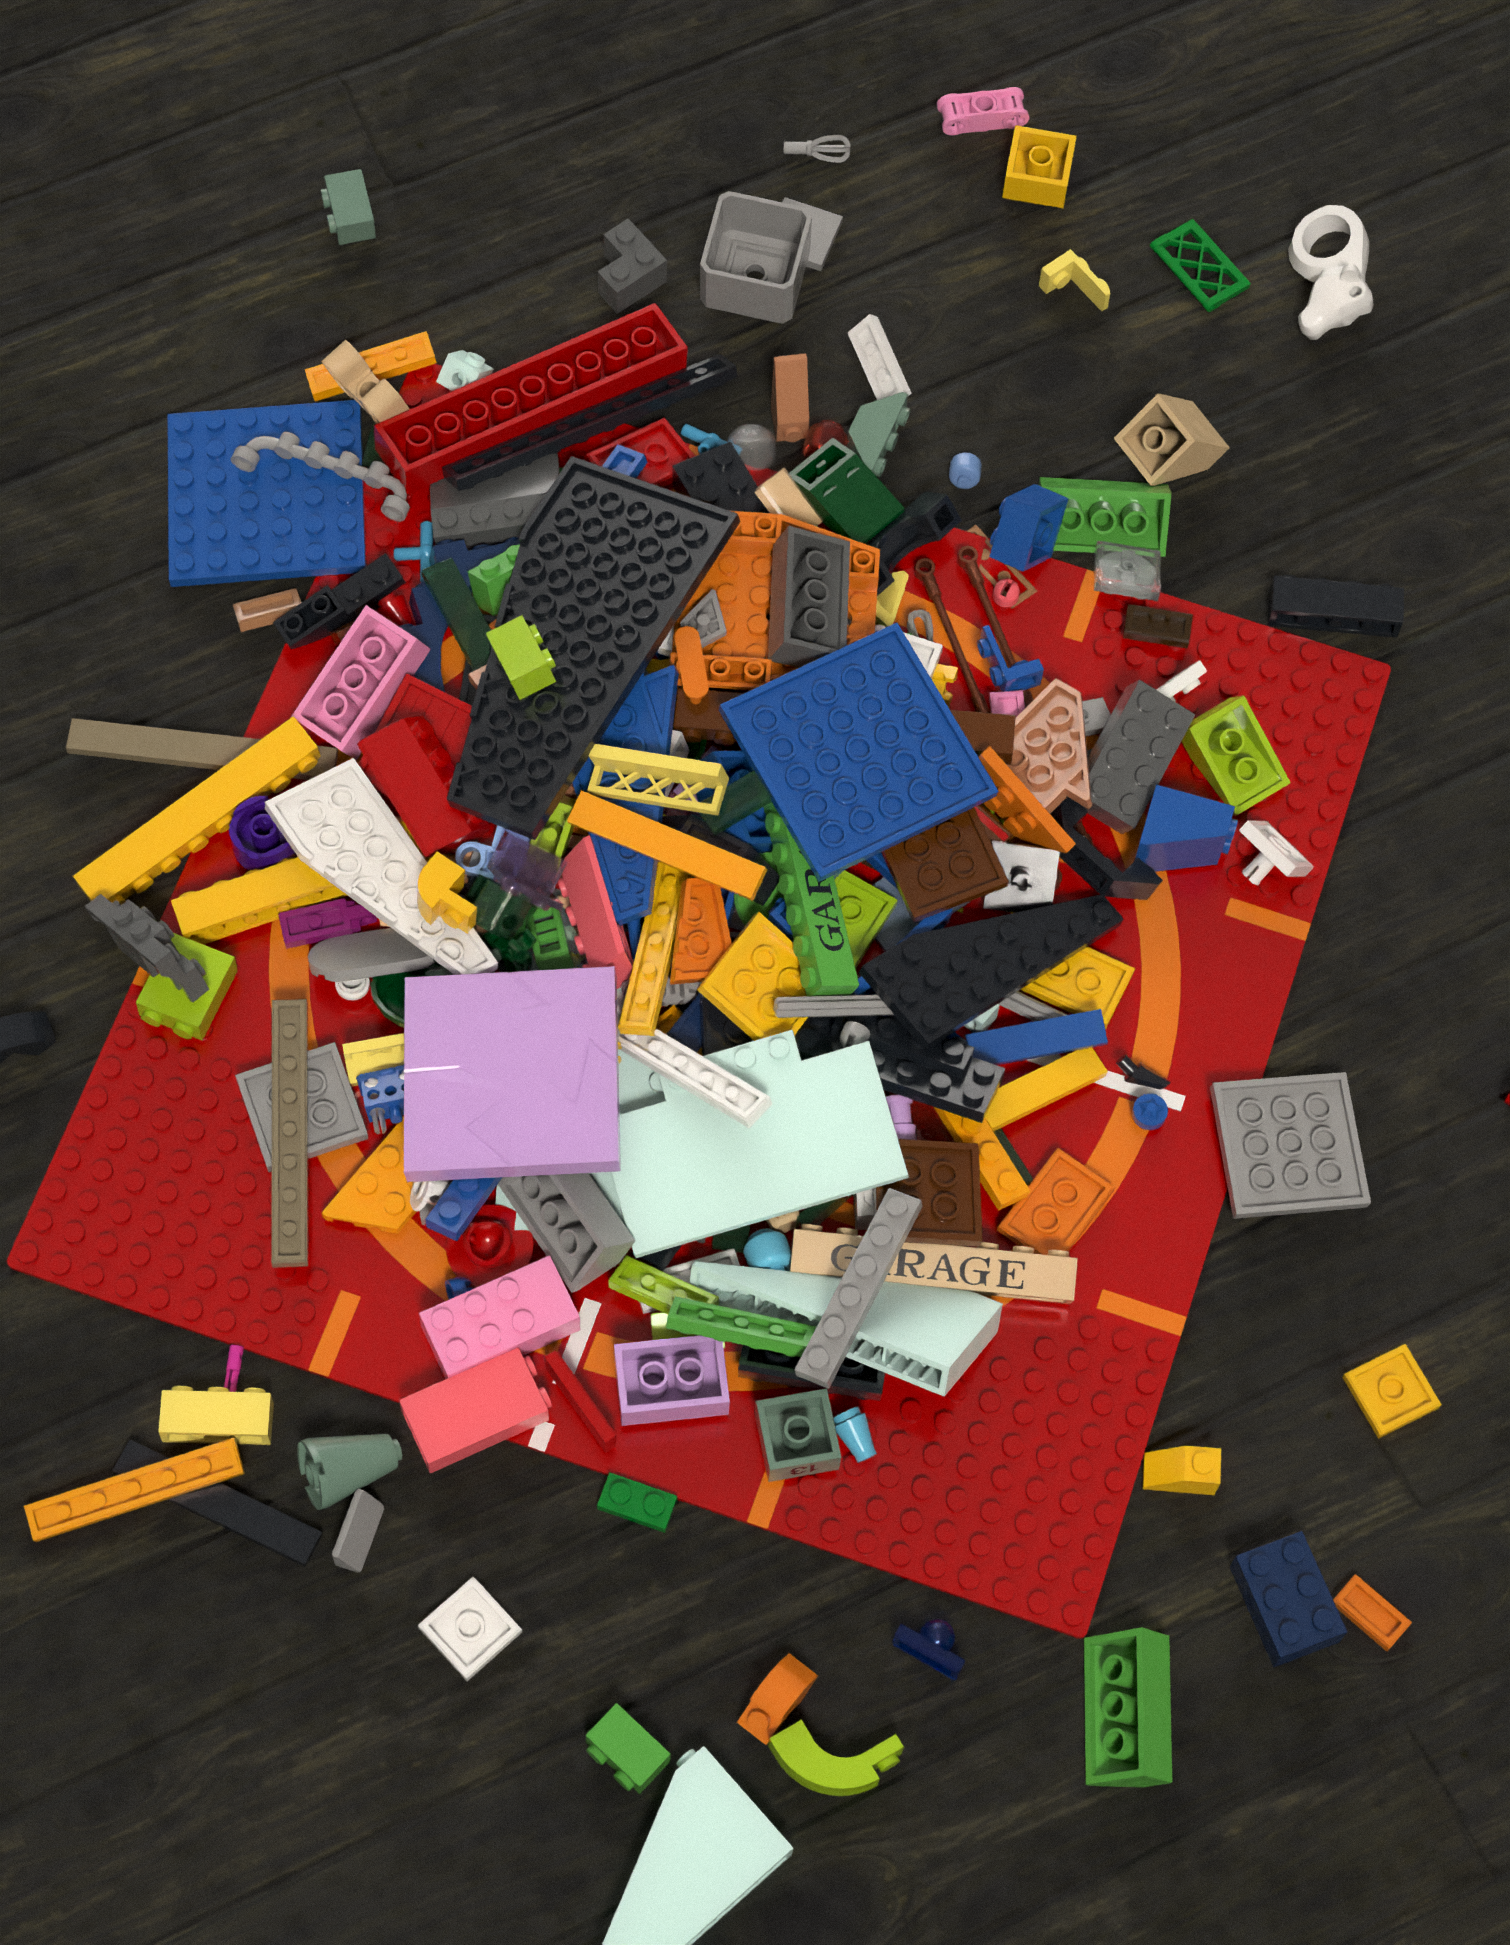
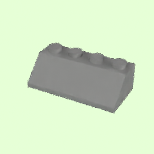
[498,1173,635,1293]

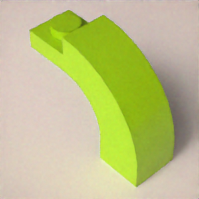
[768,1720,904,1796]

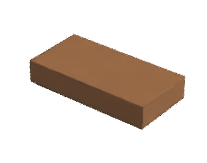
[233,588,301,632]

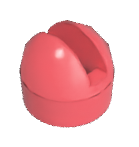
[993,578,1020,607]

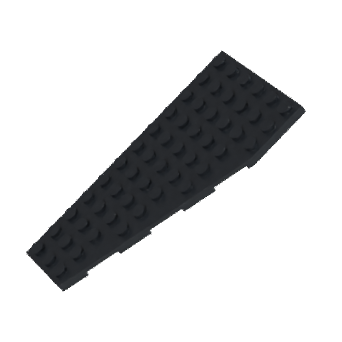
[447,456,741,840]

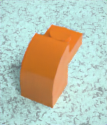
[737,1653,818,1745]

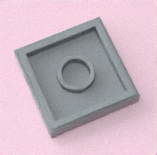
[782,197,843,271]

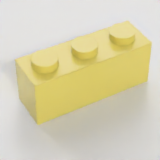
[159,1386,274,1445]

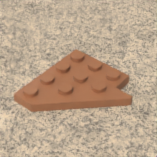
[1006,678,1092,814]

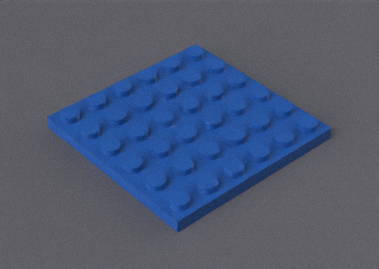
[168,400,367,587]
[719,623,999,882]

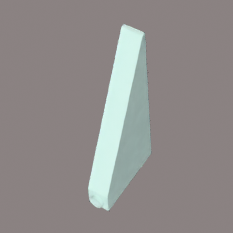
[690,1261,1003,1397]
[602,1746,793,1945]

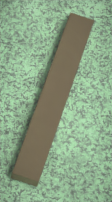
[66,718,338,780]
[272,999,308,1268]

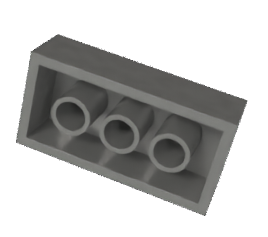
[1081,680,1195,834]

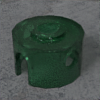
[464,874,538,940]

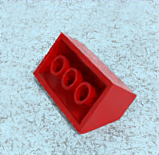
[357,715,491,858]

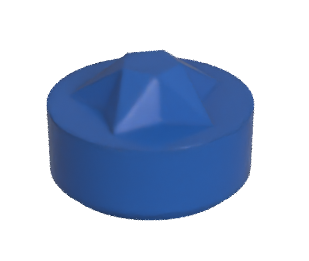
[1132,1094,1168,1130]

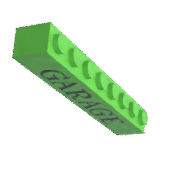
[753,770,859,996]

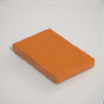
[997,1148,1115,1255]

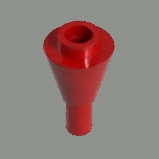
[377,593,415,626]

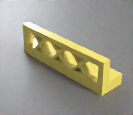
[587,744,729,816]
[342,1033,404,1087]

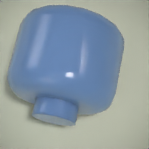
[949,452,982,489]

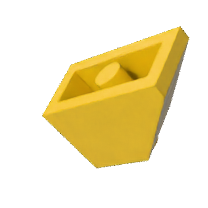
[1143,1446,1221,1495]

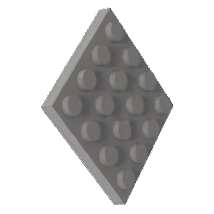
[1210,1072,1371,1219]

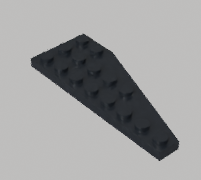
[859,894,1124,1050]

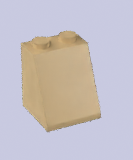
[1114,394,1230,486]

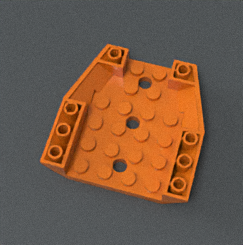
[670,511,880,690]

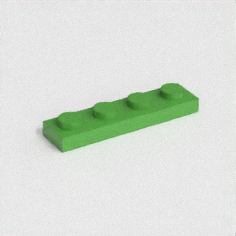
[666,1296,816,1357]

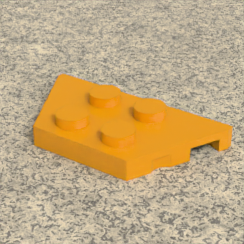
[322,1117,417,1234]

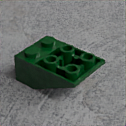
[789,438,905,544]

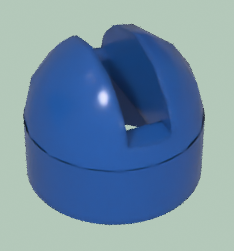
[445,1277,474,1300]

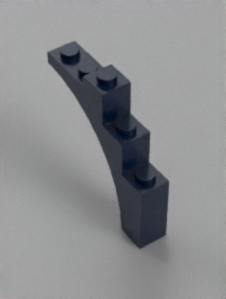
[398,537,520,692]

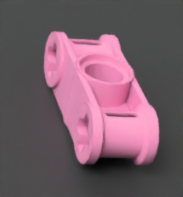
[937,87,1029,135]

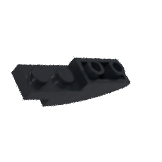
[273,553,406,649]

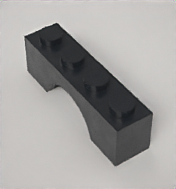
[866,492,962,596]

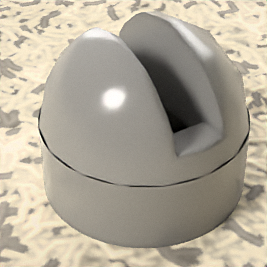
[840,1021,870,1048]

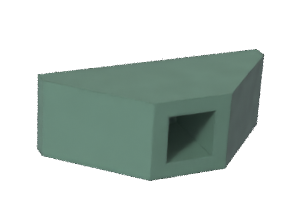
[847,392,911,477]

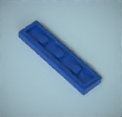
[965,1009,1108,1065]

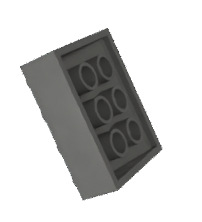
[430,453,560,551]

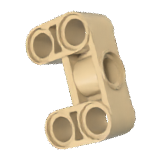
[321,340,410,424]

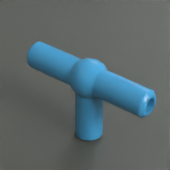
[681,424,743,457]
[394,521,433,583]

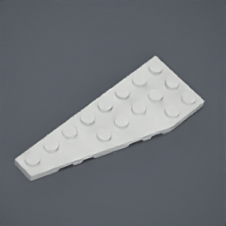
[265,758,498,975]

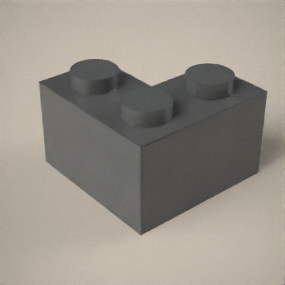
[598,218,667,314]

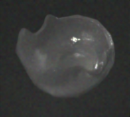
[728,424,776,470]

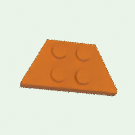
[979,746,1076,853]

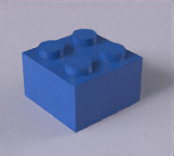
[989,484,1069,572]

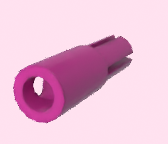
[224,1345,244,1392]

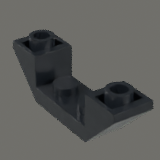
[1050,797,1163,900]
[662,815,780,906]

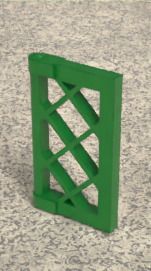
[1150,219,1251,312]

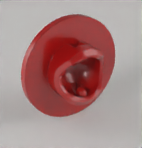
[446,1204,534,1288]

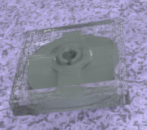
[1094,541,1161,601]

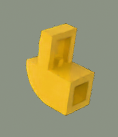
[417,852,477,934]

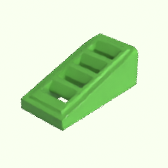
[524,899,574,970]

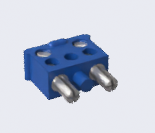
[356,1065,404,1134]

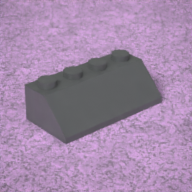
[768,526,850,668]

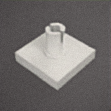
[1239,820,1314,886]

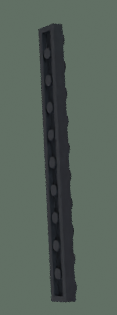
[442,354,738,491]

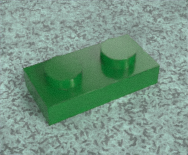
[597,1472,677,1533]

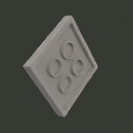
[235,1042,369,1172]

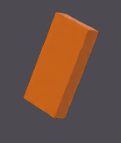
[1333,1574,1412,1651]

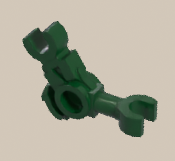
[480,928,537,973]

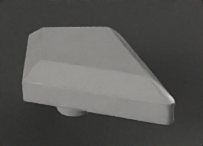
[680,589,727,648]

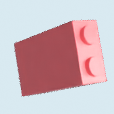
[399,1347,552,1473]

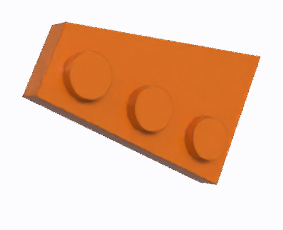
[670,878,732,985]

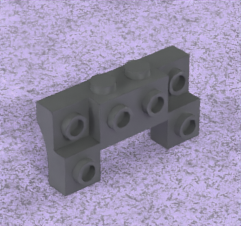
[85,894,209,1003]

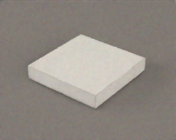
[418,1576,522,1681]

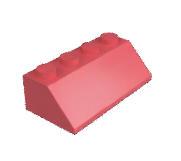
[557,835,634,989]

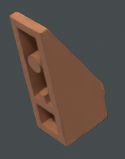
[771,354,809,442]

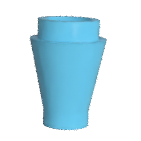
[833,1406,877,1463]

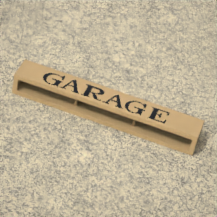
[790,1224,1078,1304]

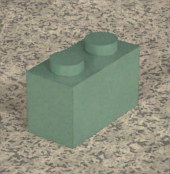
[320,169,376,245]

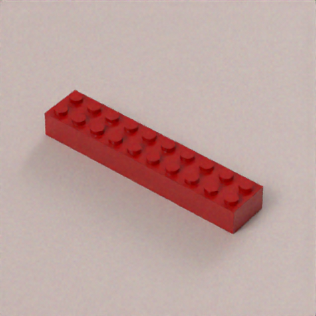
[374,303,688,495]

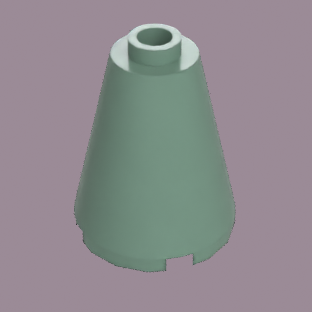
[297,1434,402,1510]

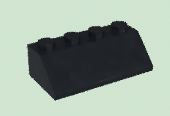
[738,1345,885,1401]

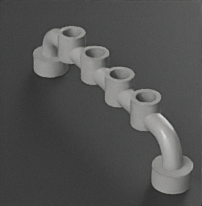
[231,432,410,522]

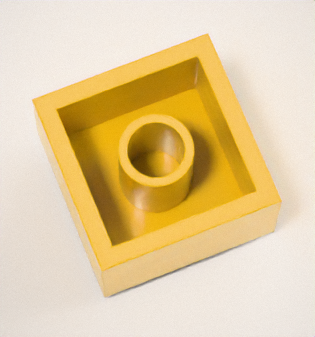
[1002,125,1076,208]

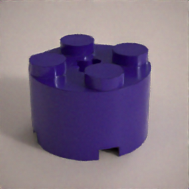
[229,796,298,871]

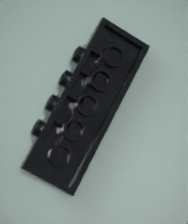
[795,1015,1005,1123]

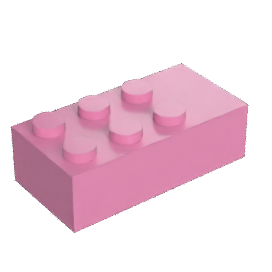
[291,605,431,760]
[419,1255,580,1379]

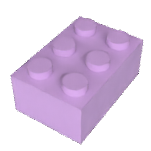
[614,1335,730,1426]

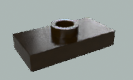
[1123,604,1193,648]

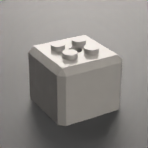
[700,191,812,324]

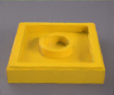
[1342,1344,1442,1439]

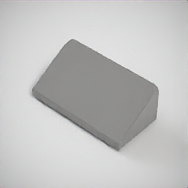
[332,1488,384,1572]

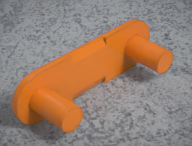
[674,626,709,704]

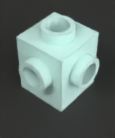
[436,350,494,391]

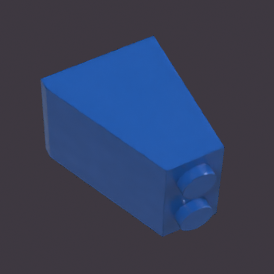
[1134,785,1238,872]

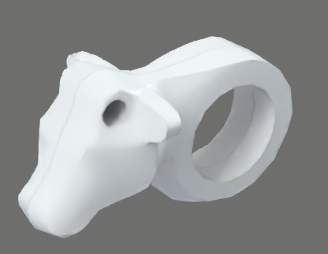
[1288,205,1374,340]

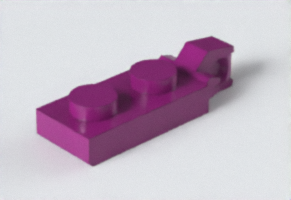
[278,898,377,949]

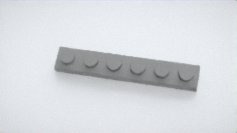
[795,1188,923,1389]

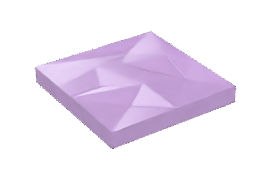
[404,966,621,1182]

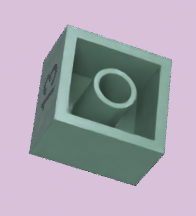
[755,1388,841,1482]

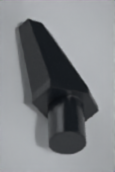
[1116,1054,1171,1090]

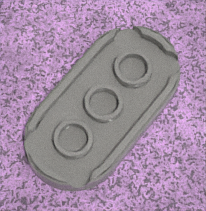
[308,928,435,982]

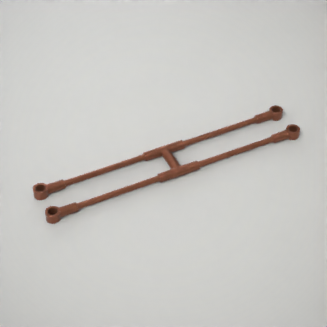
[915,546,1095,890]

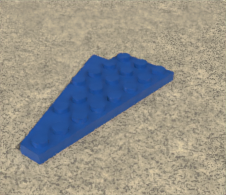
[572,665,679,926]

